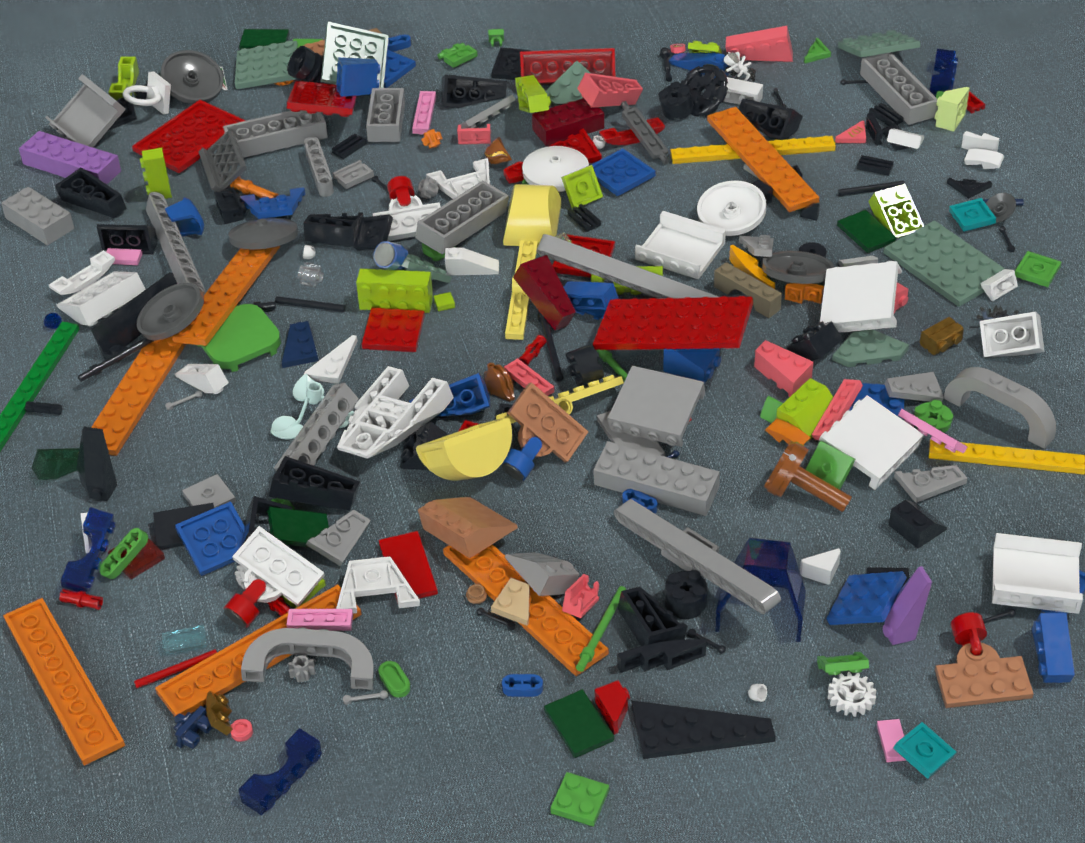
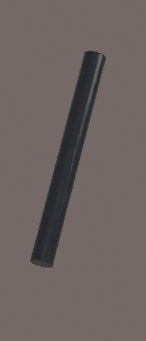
[838,180,905,196]
[275,296,345,312]

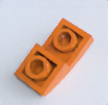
[785,283,824,304]
[765,418,810,445]

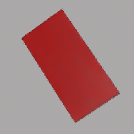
[378,531,438,604]

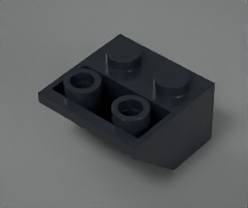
[786,321,843,361]
[400,422,448,470]

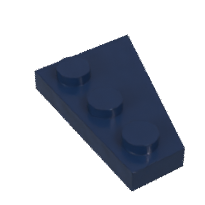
[282,321,319,368]

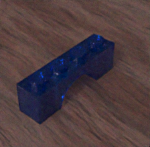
[930,49,958,97]
[60,507,116,592]
[238,728,322,816]

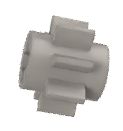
[418,177,439,199]
[288,655,315,682]

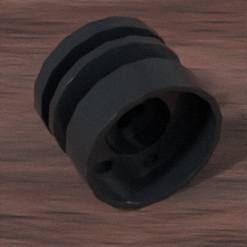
[287,46,323,83]

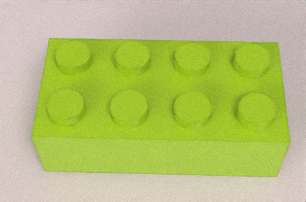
[356,268,433,313]

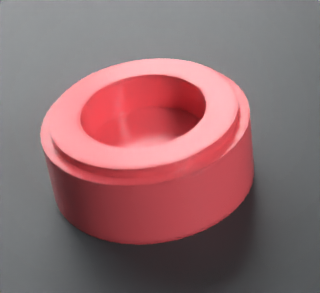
[670,44,686,53]
[230,719,253,742]

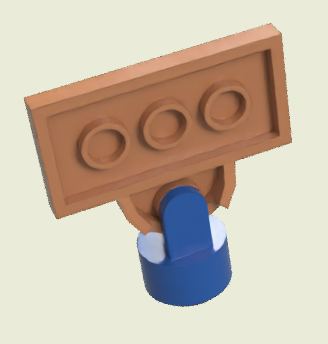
[501,382,588,481]

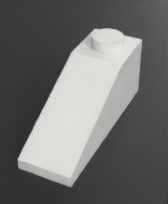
[445,247,499,276]
[175,364,229,394]

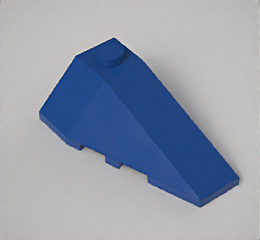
[668,53,732,78]
[409,373,490,417]

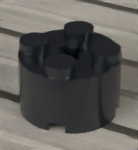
[658,82,694,120]
[565,344,604,387]
[665,570,707,619]

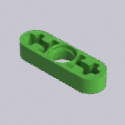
[100,528,148,579]

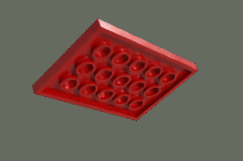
[287,81,357,117]
[132,100,246,174]

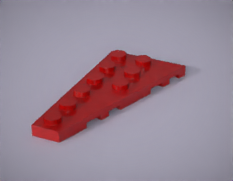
[503,128,602,184]

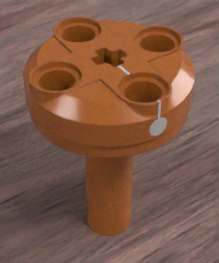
[764,441,852,512]

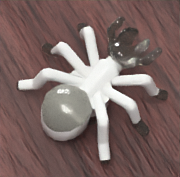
[724,52,756,82]

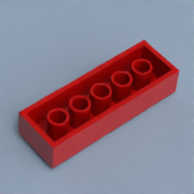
[520,48,616,85]

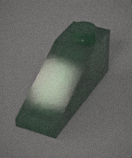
[31,448,79,480]

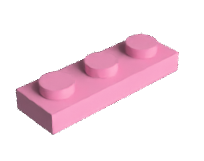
[287,609,353,631]

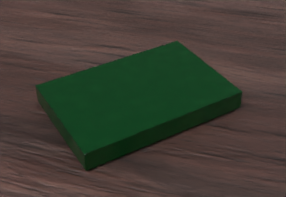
[239,29,289,50]
[837,210,897,253]
[267,507,329,548]
[544,689,614,758]

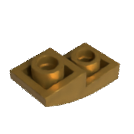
[206,691,233,735]

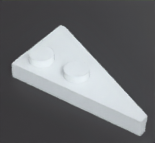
[304,335,358,384]

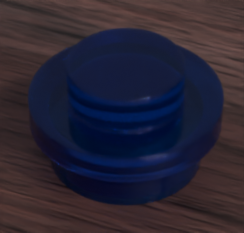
[44,313,62,329]

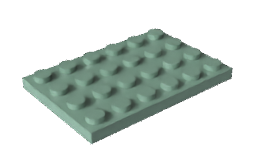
[883,220,1005,307]

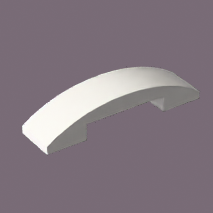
[49,250,115,295]

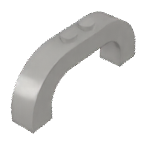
[943,367,1056,449]
[241,627,374,690]

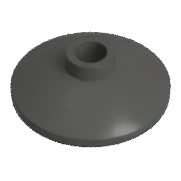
[986,193,1016,223]

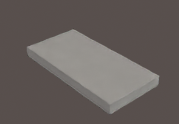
[597,411,665,457]

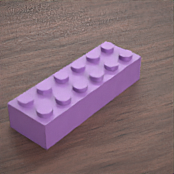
[19,131,121,184]

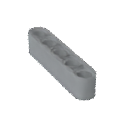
[304,137,334,197]

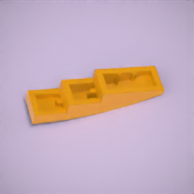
[729,244,775,289]

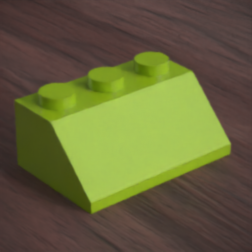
[776,378,833,440]

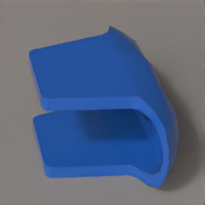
[165,197,204,237]

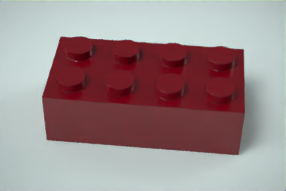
[532,98,604,147]

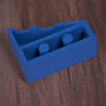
[564,281,619,320]
[1032,613,1075,683]

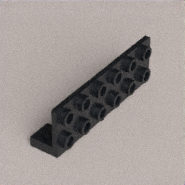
[91,272,177,363]

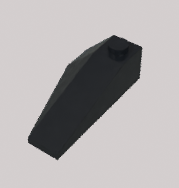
[738,98,803,140]

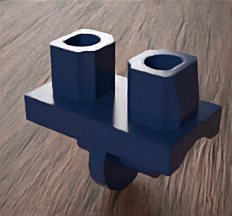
[174,706,213,749]

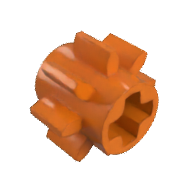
[421,129,443,149]

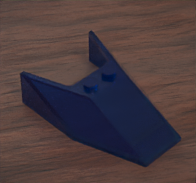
[715,538,806,642]

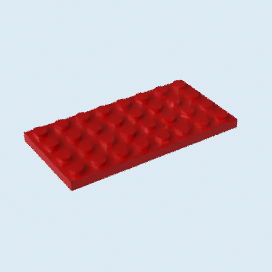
[593,296,754,350]

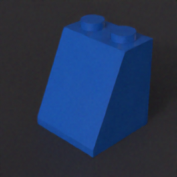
[336,57,380,96]
[663,348,721,384]

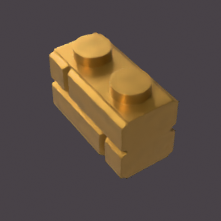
[920,317,964,355]

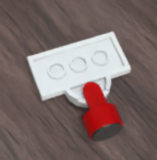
[373,176,441,241]
[223,526,325,628]

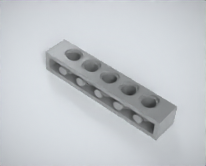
[274,383,359,471]

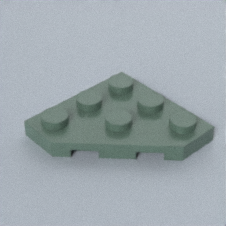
[545,61,590,106]
[832,329,909,367]

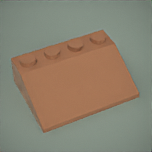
[418,497,518,558]

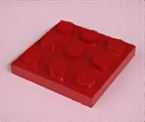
[552,234,615,278]
[362,308,425,352]

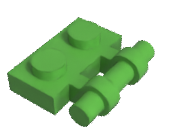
[437,43,478,68]

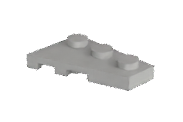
[739,235,774,257]
[885,372,944,402]
[894,465,967,503]
[306,510,371,566]

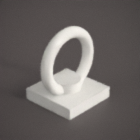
[123,71,171,114]

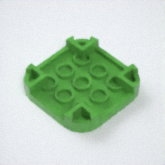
[198,304,281,372]

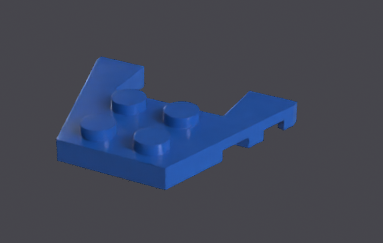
[240,187,305,219]

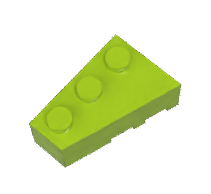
[140,148,172,199]

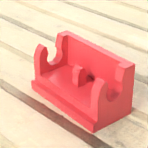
[457,124,491,144]
[562,574,599,618]

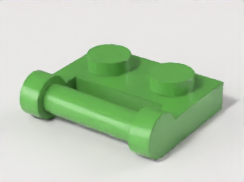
[817,652,869,675]

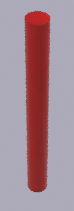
[134,649,217,689]

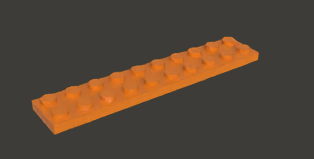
[707,107,819,212]
[172,246,280,346]
[91,336,186,456]
[443,544,609,676]
[155,585,362,716]
[3,598,125,766]

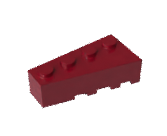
[513,255,576,330]

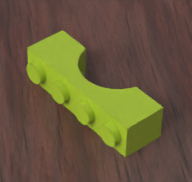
[108,57,139,100]

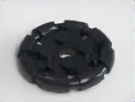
[680,64,728,117]

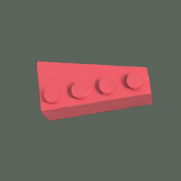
[726,26,793,62]
[577,73,643,107]

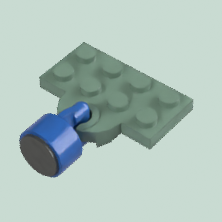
[374,241,452,283]

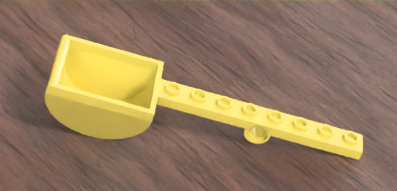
[503,184,561,340]
[416,375,624,481]

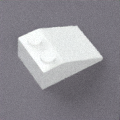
[980,312,1045,358]

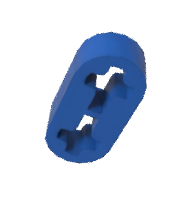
[387,34,411,52]
[622,489,657,514]
[502,674,543,697]

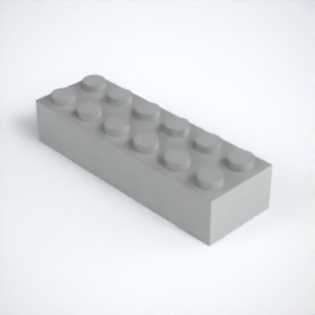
[860,52,938,125]
[223,110,328,160]
[415,180,509,254]
[593,441,720,516]

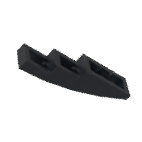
[617,639,706,673]

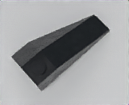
[441,74,507,108]
[76,426,117,501]

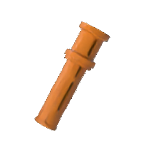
[230,176,278,199]

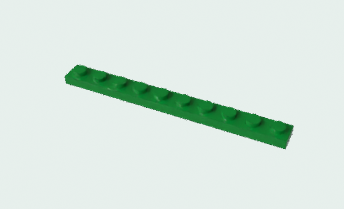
[0,322,80,452]

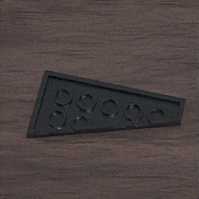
[631,700,776,759]

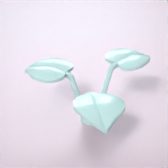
[271,374,354,440]

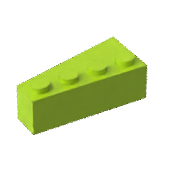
[515,75,551,113]

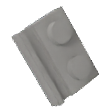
[333,160,374,189]

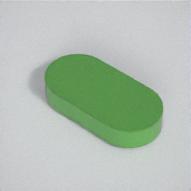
[378,661,410,697]

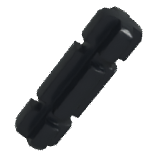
[25,401,62,415]

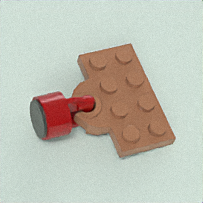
[935,612,1034,708]

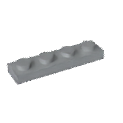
[460,94,516,129]

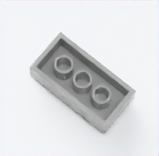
[366,88,405,142]
[1,187,74,245]

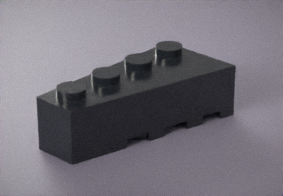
[55,167,127,218]
[268,456,360,511]

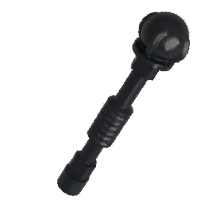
[660,47,672,82]

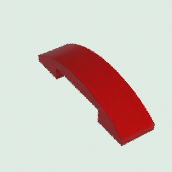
[599,117,665,145]

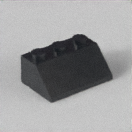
[96,224,158,254]

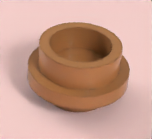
[466,584,487,604]

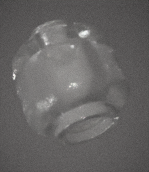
[297,262,324,287]

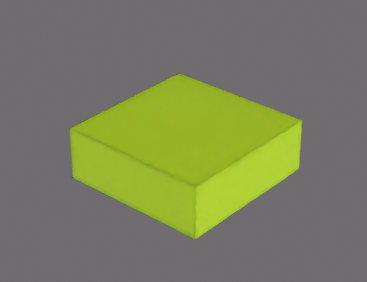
[433,292,455,311]

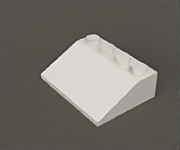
[57,271,146,326]

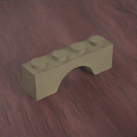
[714,262,782,318]

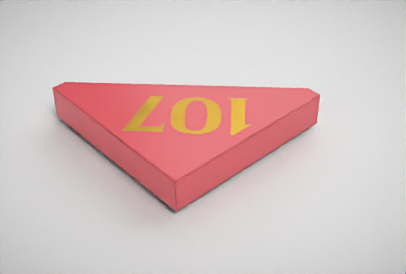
[835,121,866,143]

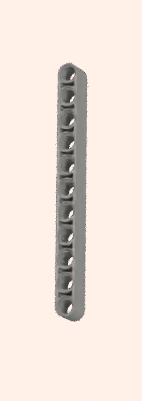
[146,192,205,295]
[536,234,718,299]
[614,499,781,614]

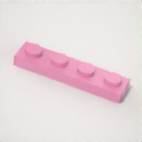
[412,91,436,135]
[898,409,967,453]

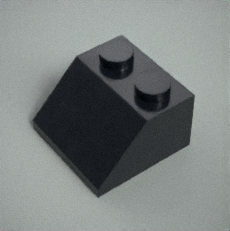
[889,500,947,549]

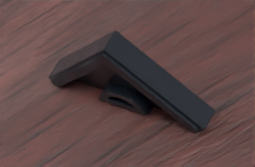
[947,177,992,199]

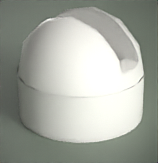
[593,135,606,150]
[303,245,316,259]
[748,684,767,702]

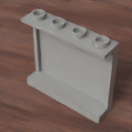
[45,74,125,147]
[608,366,705,447]

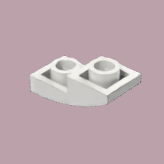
[961,131,1000,152]
[964,149,1004,169]

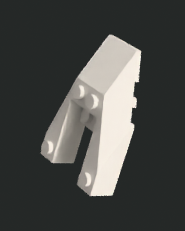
[337,366,454,459]

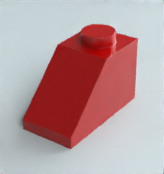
[594,680,630,735]

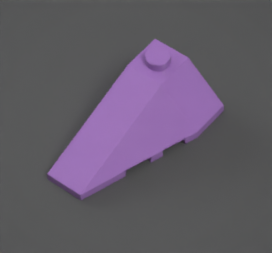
[883,566,932,645]

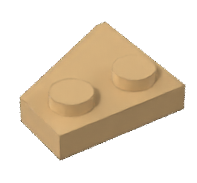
[491,578,530,626]

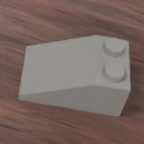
[505,552,579,596]

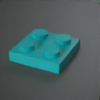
[949,198,996,231]
[893,722,957,779]

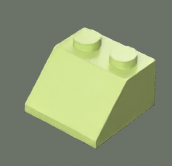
[935,87,970,131]

